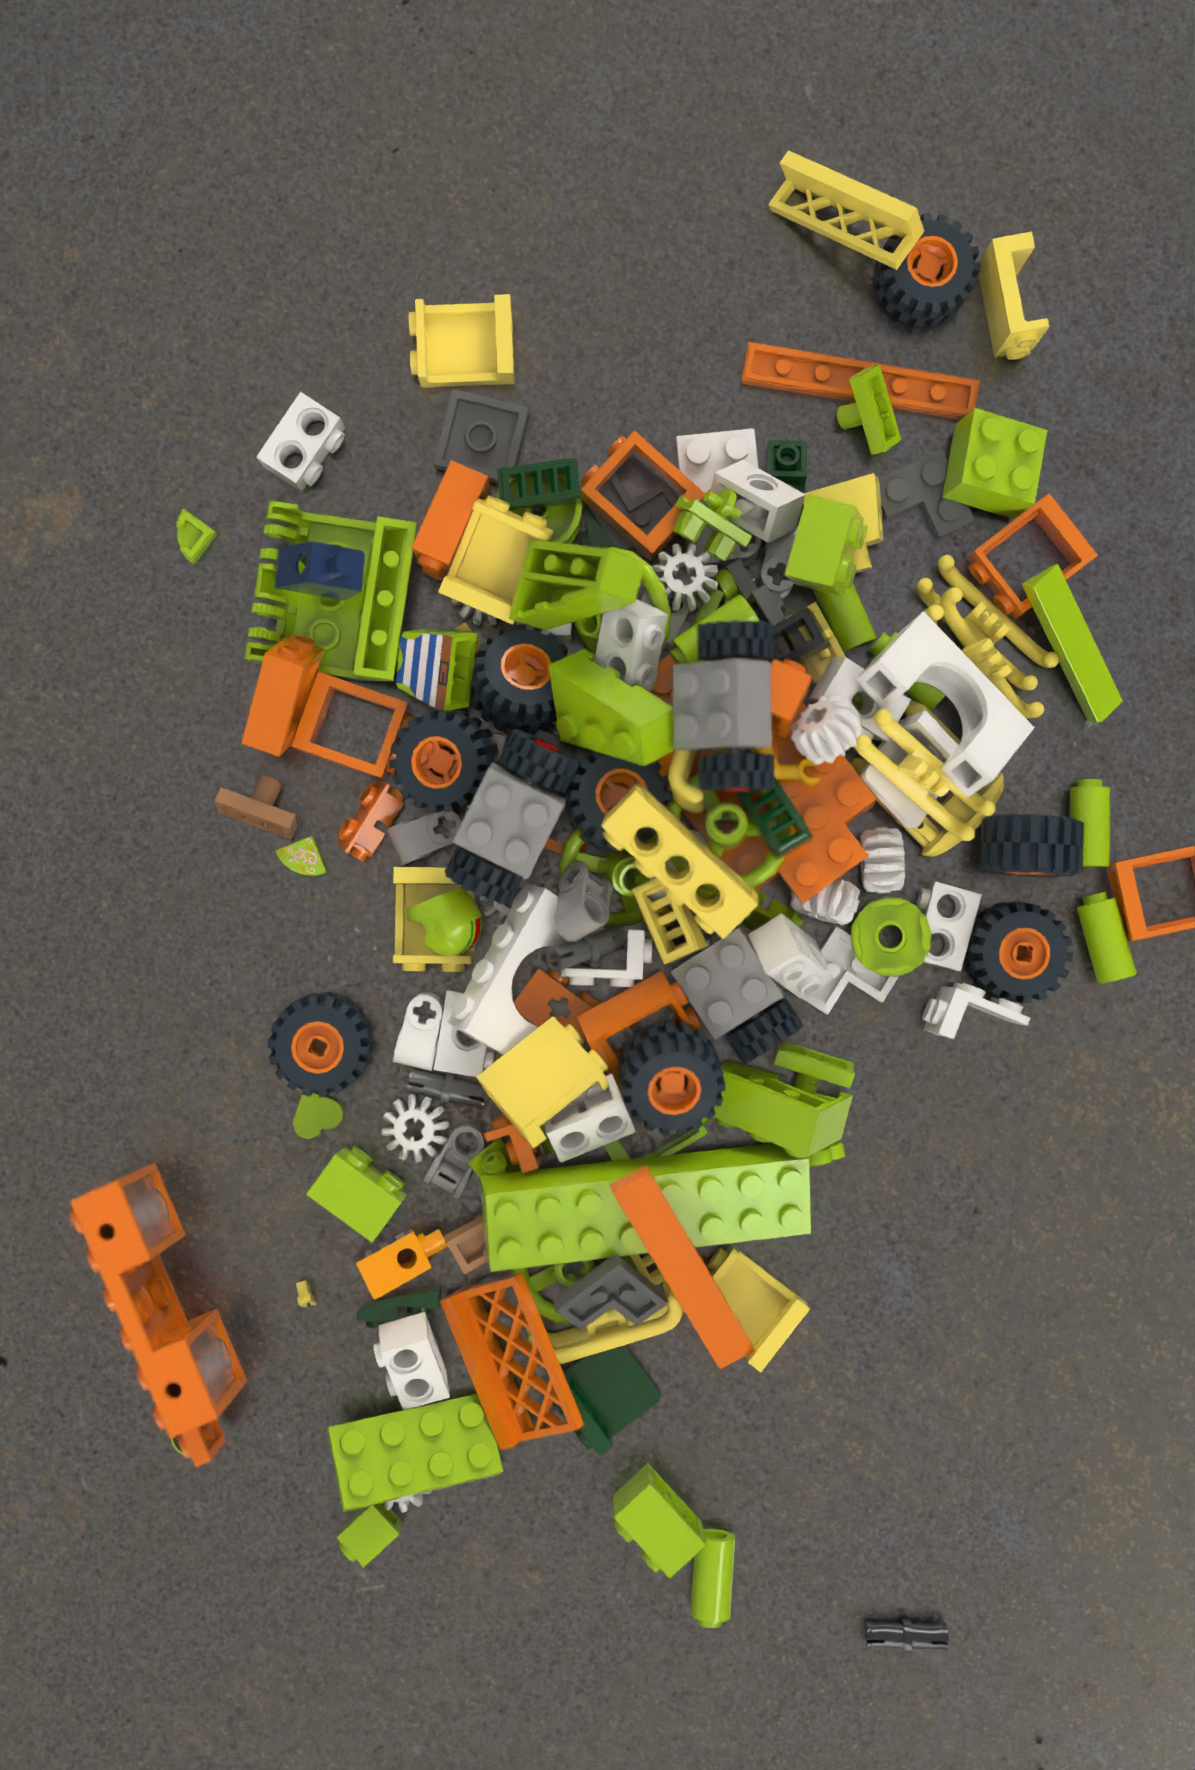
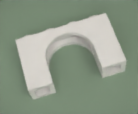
[855,611,1034,797]
[447,883,614,1056]

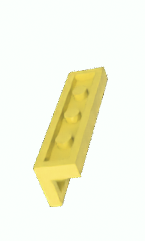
[768,150,924,270]

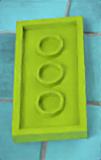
[327,1394,503,1512]

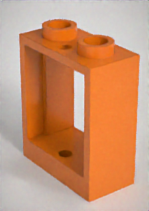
[580,430,705,561]
[411,460,493,581]
[967,493,1098,620]
[241,634,325,757]
[291,671,415,781]
[1106,845,1195,941]
[577,971,703,1091]

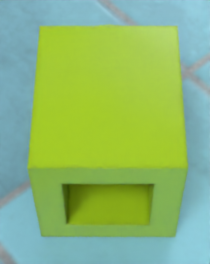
[336,1502,403,1568]

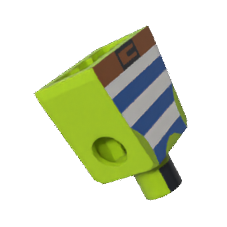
[396,628,477,711]

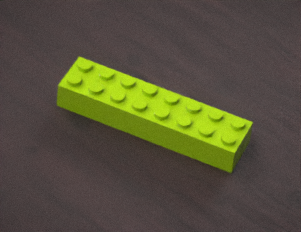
[480,1143,811,1272]

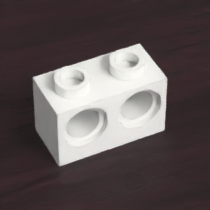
[257,391,345,492]
[594,599,668,691]
[916,882,982,972]
[748,913,833,999]
[543,1074,636,1163]
[374,1312,450,1410]

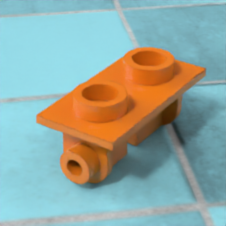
[336,779,404,862]

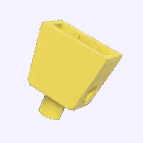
[803,473,883,573]

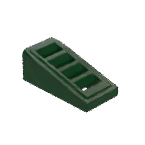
[497,458,581,510]
[735,776,814,861]

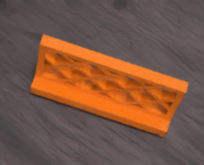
[439,1272,584,1450]

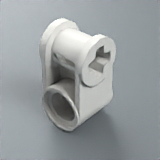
[393,992,444,1071]

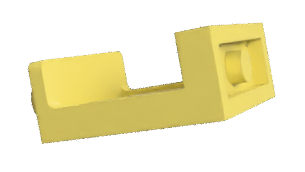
[978,232,1049,360]
[409,294,515,388]
[438,495,554,625]
[393,867,476,972]
[476,1016,610,1149]
[684,1243,810,1372]

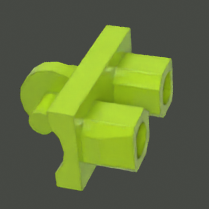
[673,488,752,562]

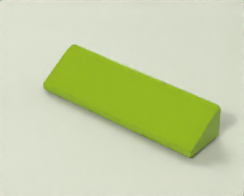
[1022,564,1123,724]

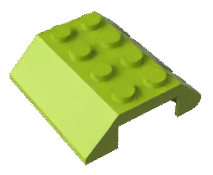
[244,501,418,681]

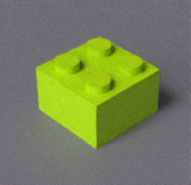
[942,408,1047,519]
[785,494,868,597]
[306,1146,409,1243]
[613,1463,706,1579]

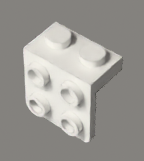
[861,710,959,829]
[561,930,652,987]
[922,982,1030,1039]

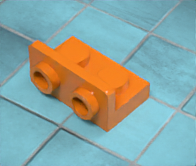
[484,1114,544,1173]

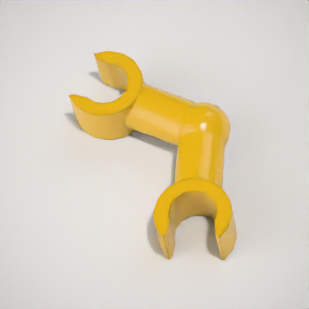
[749,732,821,787]

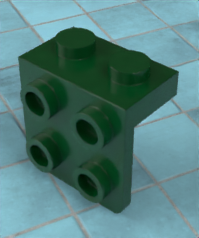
[553,1345,661,1456]

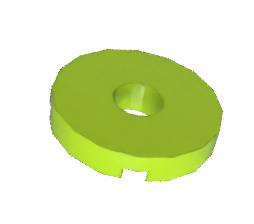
[851,897,932,977]

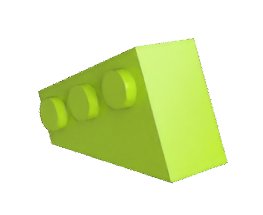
[509,539,645,630]
[549,649,675,766]
[713,1061,853,1158]

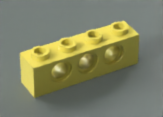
[601,782,758,939]

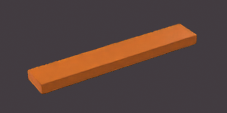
[741,342,980,420]
[610,1165,755,1370]

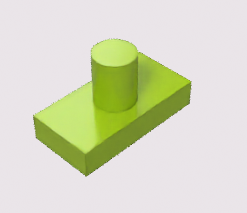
[837,364,901,455]
[773,1041,855,1092]

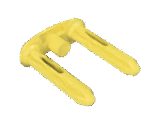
[850,700,1004,857]

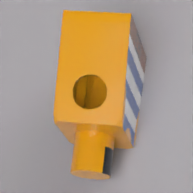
[353,1226,448,1300]

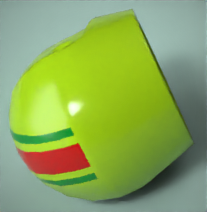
[406,887,483,956]

